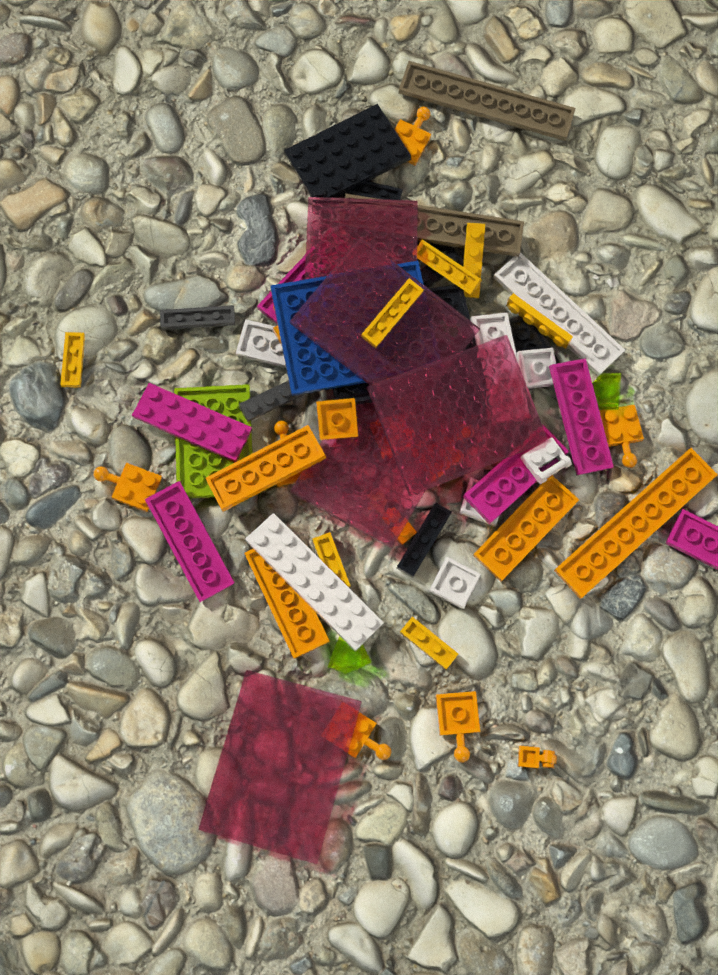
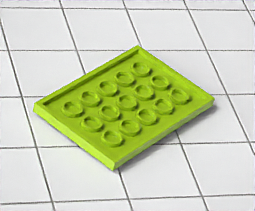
[174,384,253,499]

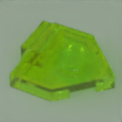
[592,373,621,410]
[327,636,372,675]

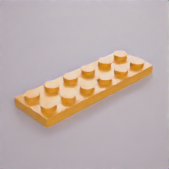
[205,425,326,512]
[473,475,579,582]
[244,549,330,659]

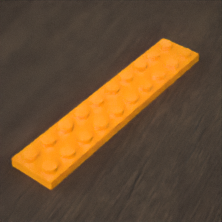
[554,448,718,599]

